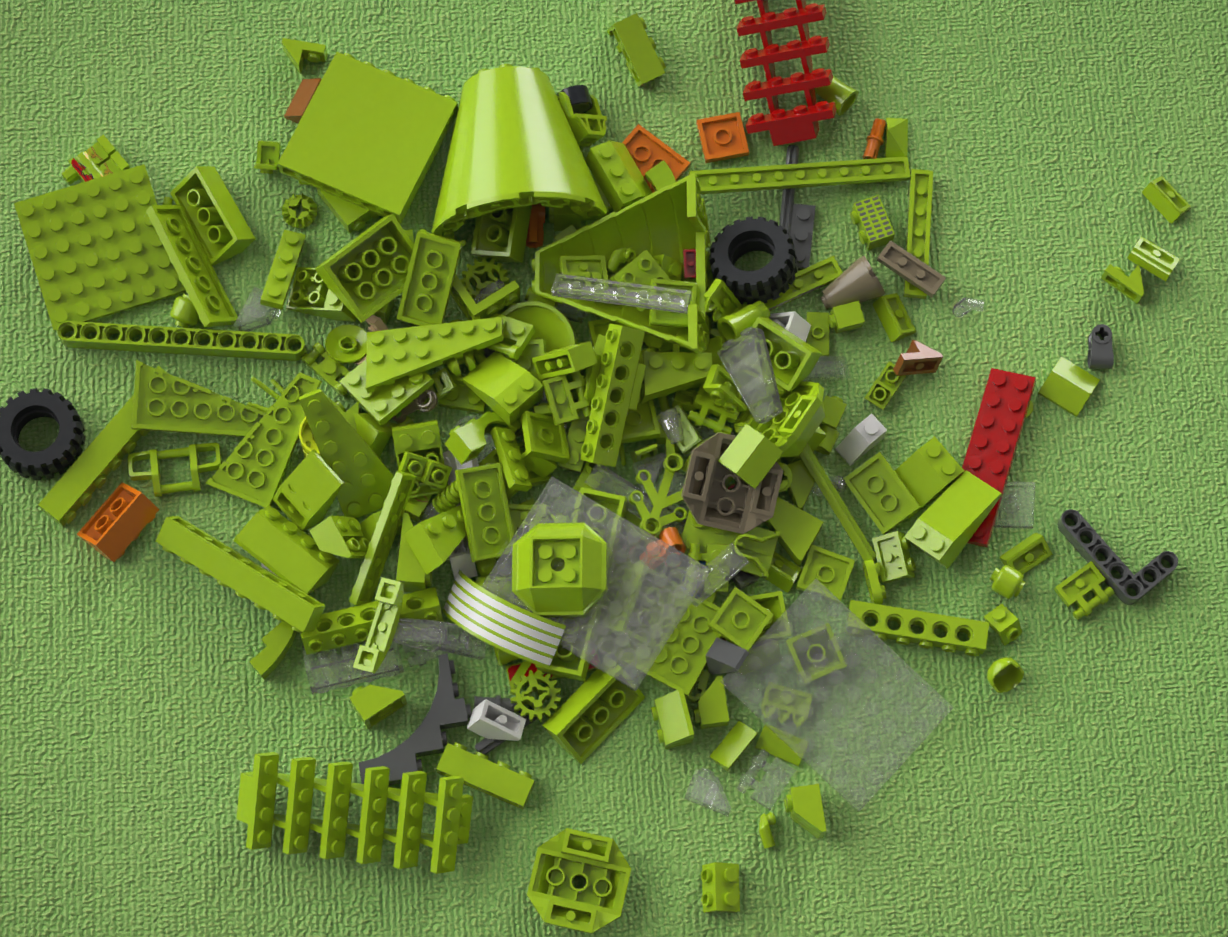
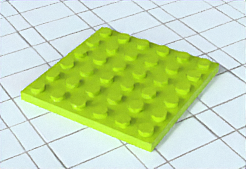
[14,164,185,332]

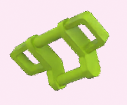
[128,443,222,497]

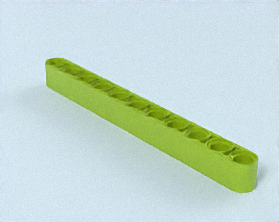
[57,321,307,361]

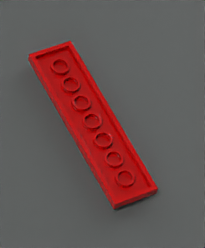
[962,368,1036,548]

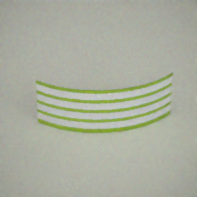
[442,569,566,669]

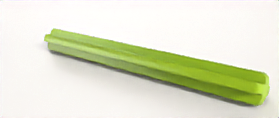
[799,443,876,561]

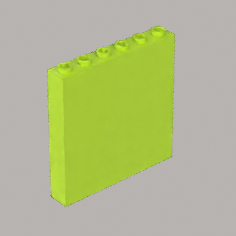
[277,51,458,224]

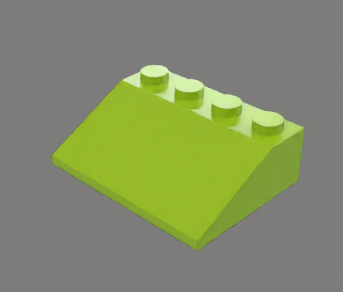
[315,214,414,323]

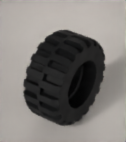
[709,217,798,305]
[0,388,85,480]

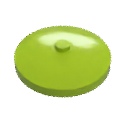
[501,301,577,391]

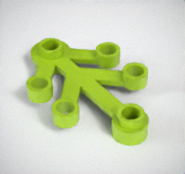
[628,453,687,539]

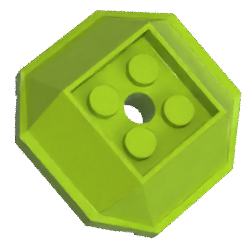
[734,381,825,457]
[512,522,608,617]
[527,828,631,934]

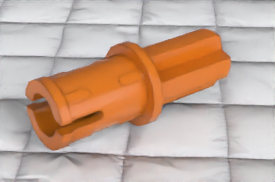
[863,118,886,159]

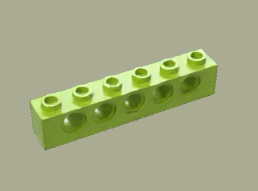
[580,324,645,467]
[301,587,444,655]
[845,600,989,656]

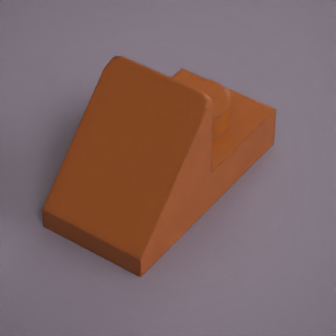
[893,340,943,376]

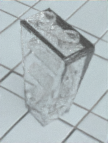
[717,327,783,424]

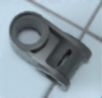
[1088,324,1114,369]

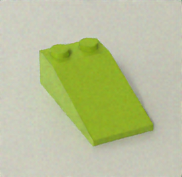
[905,470,1003,569]

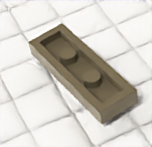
[877,240,946,298]

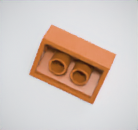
[77,482,160,562]

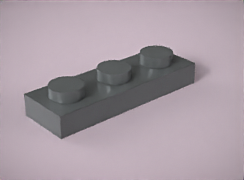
[790,203,816,270]

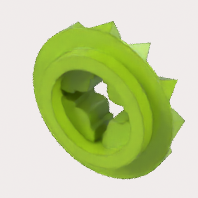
[282,193,317,228]

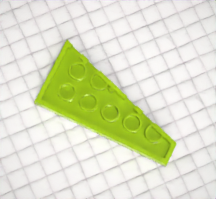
[366,317,504,393]
[131,360,266,437]
[206,372,322,507]
[298,389,394,519]

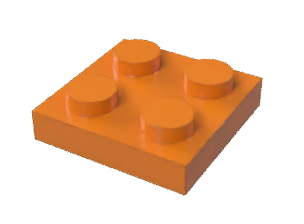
[696,112,749,163]

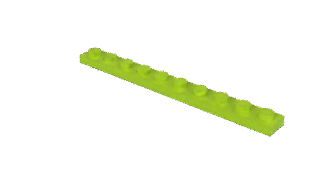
[688,156,911,195]

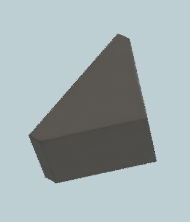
[706,637,749,675]

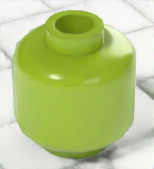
[170,294,199,328]
[990,565,1026,599]

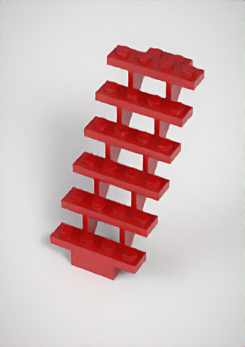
[734,0,837,146]

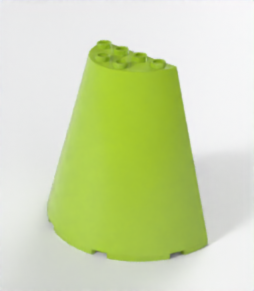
[431,64,607,241]

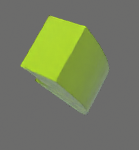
[249,621,297,680]

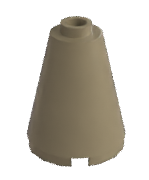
[820,256,885,309]

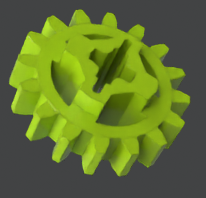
[460,257,510,304]
[510,670,561,722]

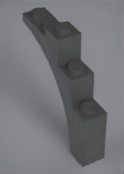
[359,654,472,786]

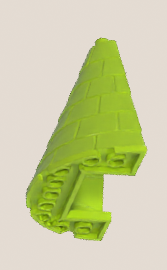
[532,173,713,353]

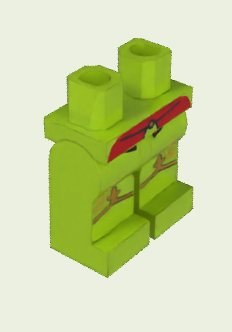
[61,134,130,185]

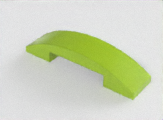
[353,577,403,674]

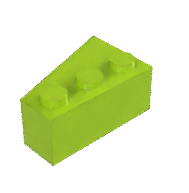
[639,352,712,404]
[403,505,467,575]

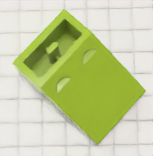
[286,267,356,322]
[392,420,448,498]
[273,449,344,532]

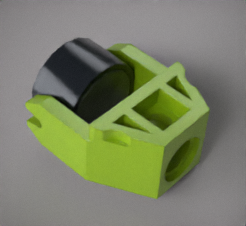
[557,85,607,147]

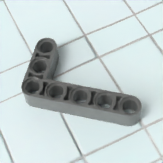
[1057,509,1178,605]

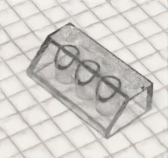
[302,634,404,694]

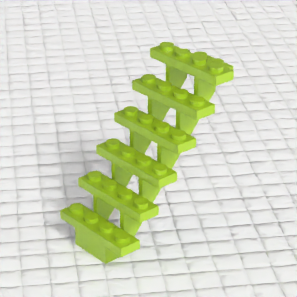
[236,752,473,874]

